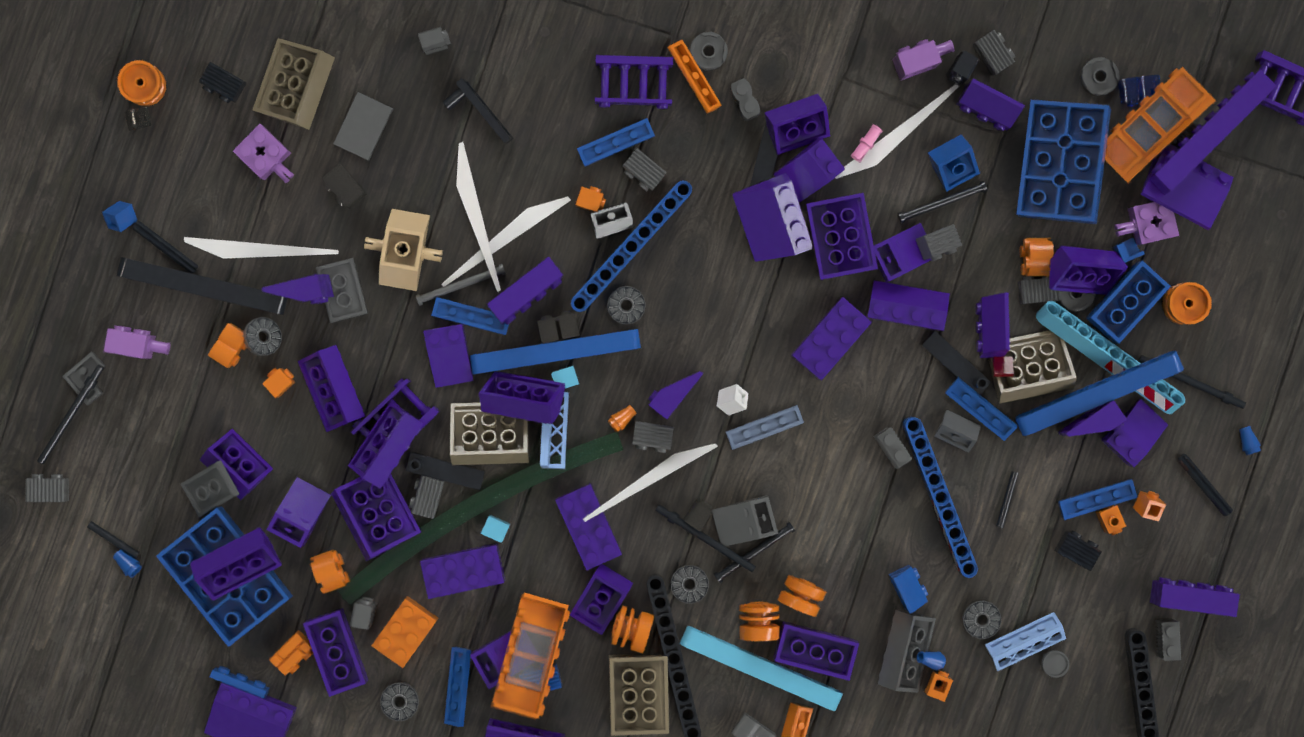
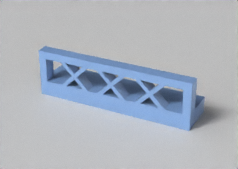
[540,392,569,469]
[985,612,1066,671]

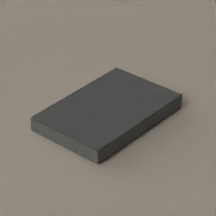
[333,92,393,161]
[316,258,368,323]
[181,460,239,517]

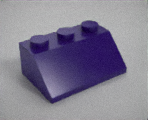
[956,79,1025,131]
[765,94,830,155]
[975,293,1010,358]
[200,429,273,500]

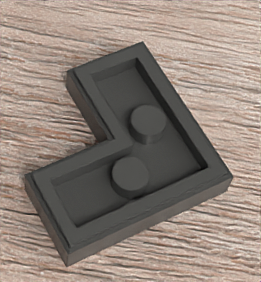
[62,351,105,406]

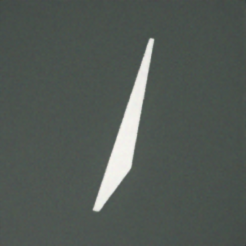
[835,84,959,178]
[456,142,501,292]
[442,197,571,287]
[184,237,338,259]
[583,444,718,522]

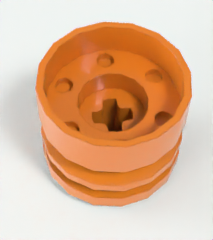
[739,602,780,641]
[611,606,654,653]

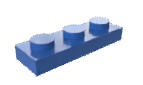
[210,666,270,698]

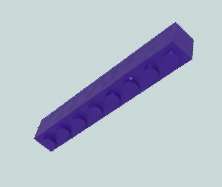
[1149,69,1276,195]

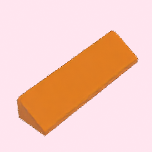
[667,40,722,113]
[781,703,813,737]

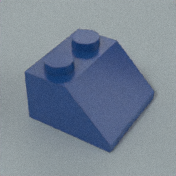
[928,135,980,192]
[888,565,928,613]

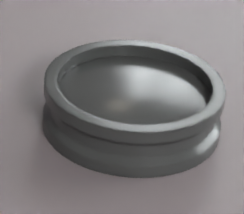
[1041,650,1070,678]

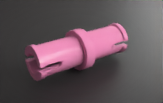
[851,124,883,163]

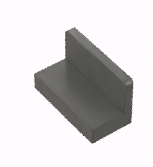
[934,410,981,452]

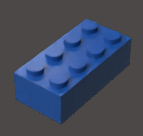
[1086,260,1171,344]

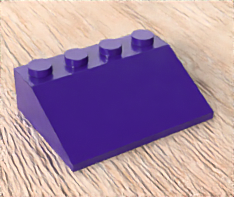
[1141,144,1234,230]
[732,173,813,262]
[806,193,878,280]
[331,473,421,561]
[204,682,297,737]

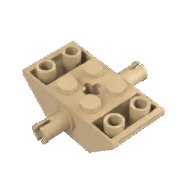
[364,209,443,291]

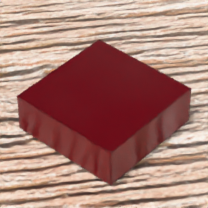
[993,357,1014,377]

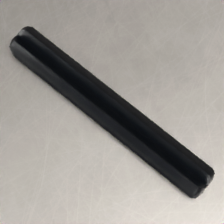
[133,221,198,274]
[1177,454,1233,516]

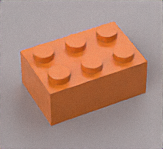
[372,596,438,668]

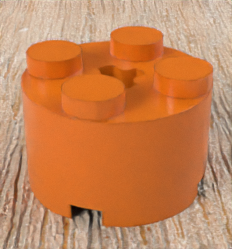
[1020,238,1054,276]
[310,549,350,594]

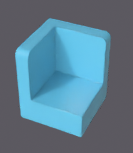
[551,366,579,388]
[481,515,511,542]

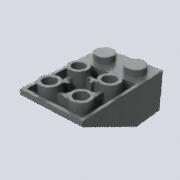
[712,495,778,546]

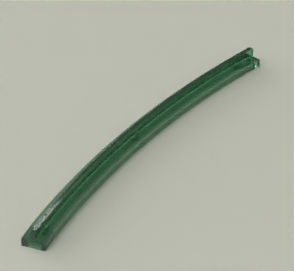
[338,432,623,605]

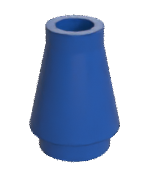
[1239,426,1261,455]
[113,550,142,578]
[917,651,946,670]

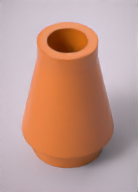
[608,405,637,432]

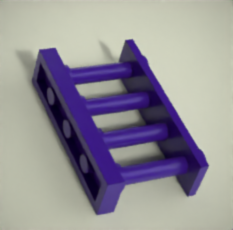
[1255,50,1304,126]
[595,55,673,109]
[351,378,440,437]

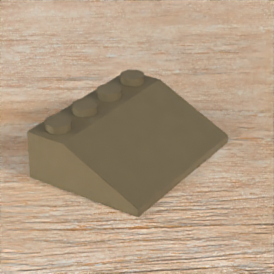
[253,38,335,130]
[988,330,1077,403]
[450,403,529,465]
[609,654,669,736]

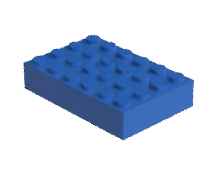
[1016,100,1111,224]
[156,506,293,647]

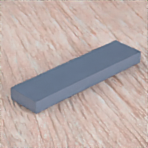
[726,405,804,450]

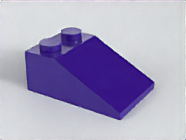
[773,138,845,203]
[262,274,334,304]
[424,324,474,388]
[648,371,703,419]
[1101,399,1168,467]
[1058,400,1127,437]
[570,564,633,635]

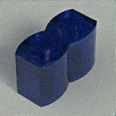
[1118,75,1162,107]

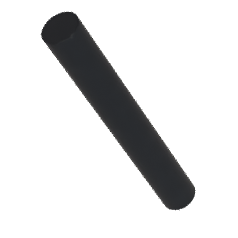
[996,471,1019,528]
[87,521,140,559]

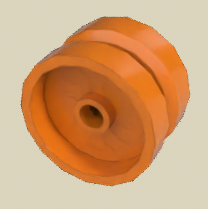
[118,61,166,106]
[1162,282,1211,325]
[777,575,827,617]

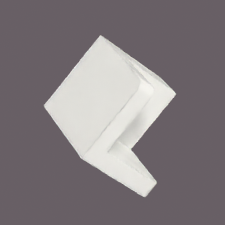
[717,384,749,415]

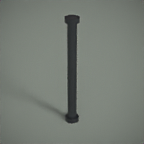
[897,181,987,224]
[714,522,795,583]

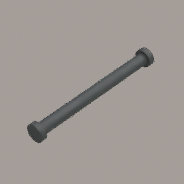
[416,264,506,306]

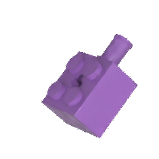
[892,39,955,81]
[233,124,294,183]
[1114,202,1179,245]
[104,325,170,359]

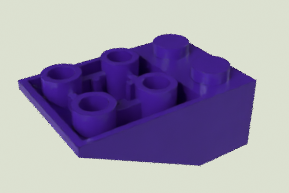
[874,223,931,282]
[266,477,331,548]
[470,630,539,689]

